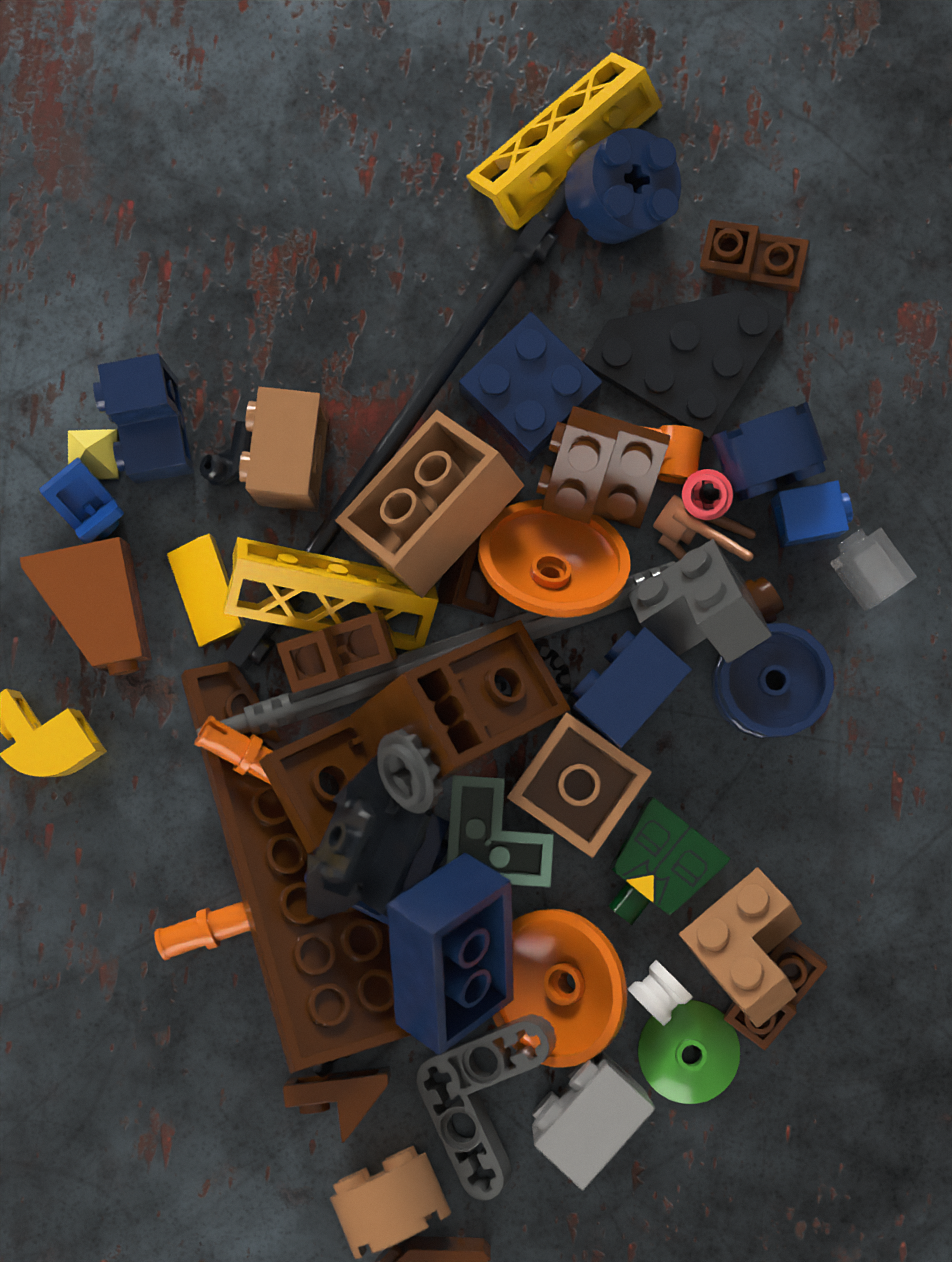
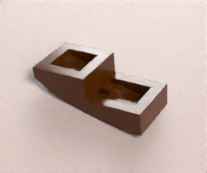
[276,610,398,693]

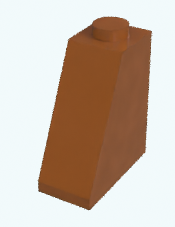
[20,537,152,676]

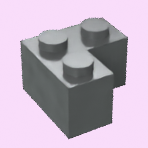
[628,539,773,663]

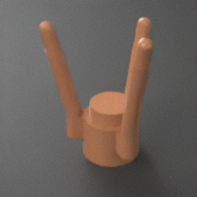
[653,494,756,561]

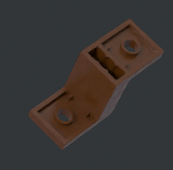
[259,620,570,854]

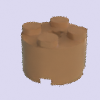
[330,1145,451,1259]

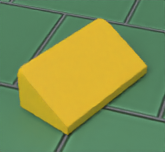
[167,533,245,647]

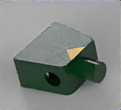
[608,797,731,925]

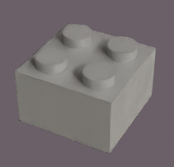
[532,1051,655,1190]

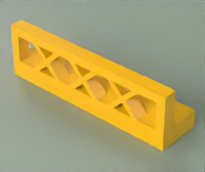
[466,52,662,231]
[224,537,439,651]

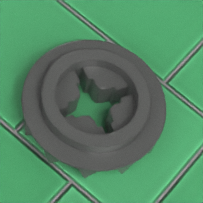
[377,729,443,813]

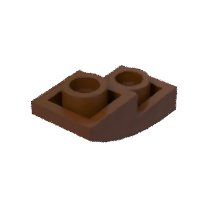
[700,219,810,293]
[724,934,828,1051]

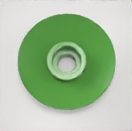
[638,1000,740,1104]

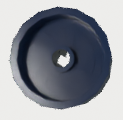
[711,623,834,738]

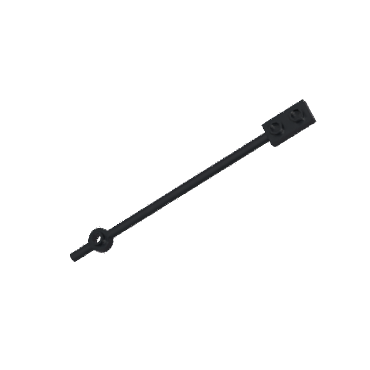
[224,178,568,670]

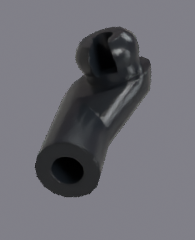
[200,421,252,486]

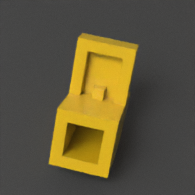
[0,688,107,777]

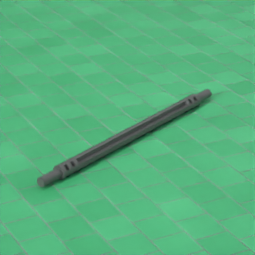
[196,550,725,748]

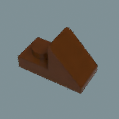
[283,1066,391,1143]

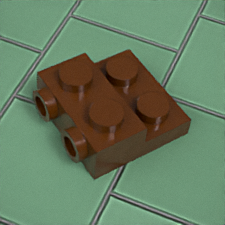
[536,406,671,529]

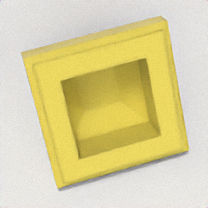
[68,429,119,480]

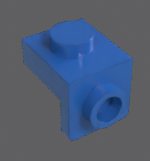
[39,457,124,544]

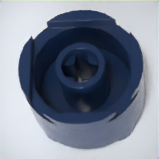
[565,128,681,244]
[711,402,828,501]

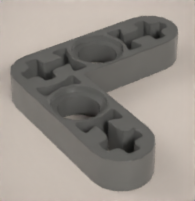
[416,1014,556,1201]

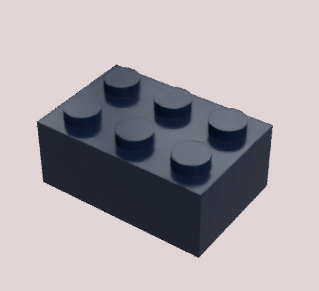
[387,852,514,1056]

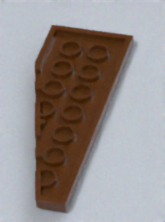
[181,661,412,1073]

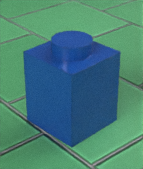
[770,480,853,548]

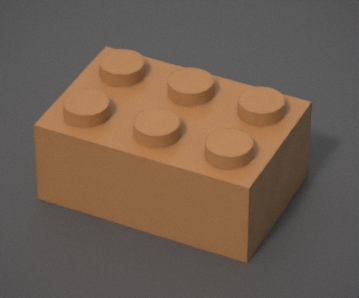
[335,410,525,598]

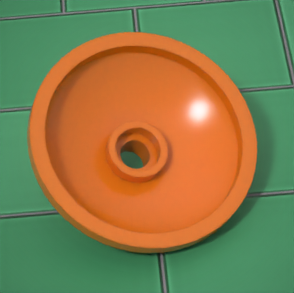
[478,499,631,617]
[492,909,627,1068]

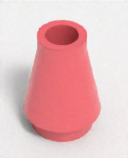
[682,469,733,520]

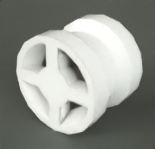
[628,960,693,1026]

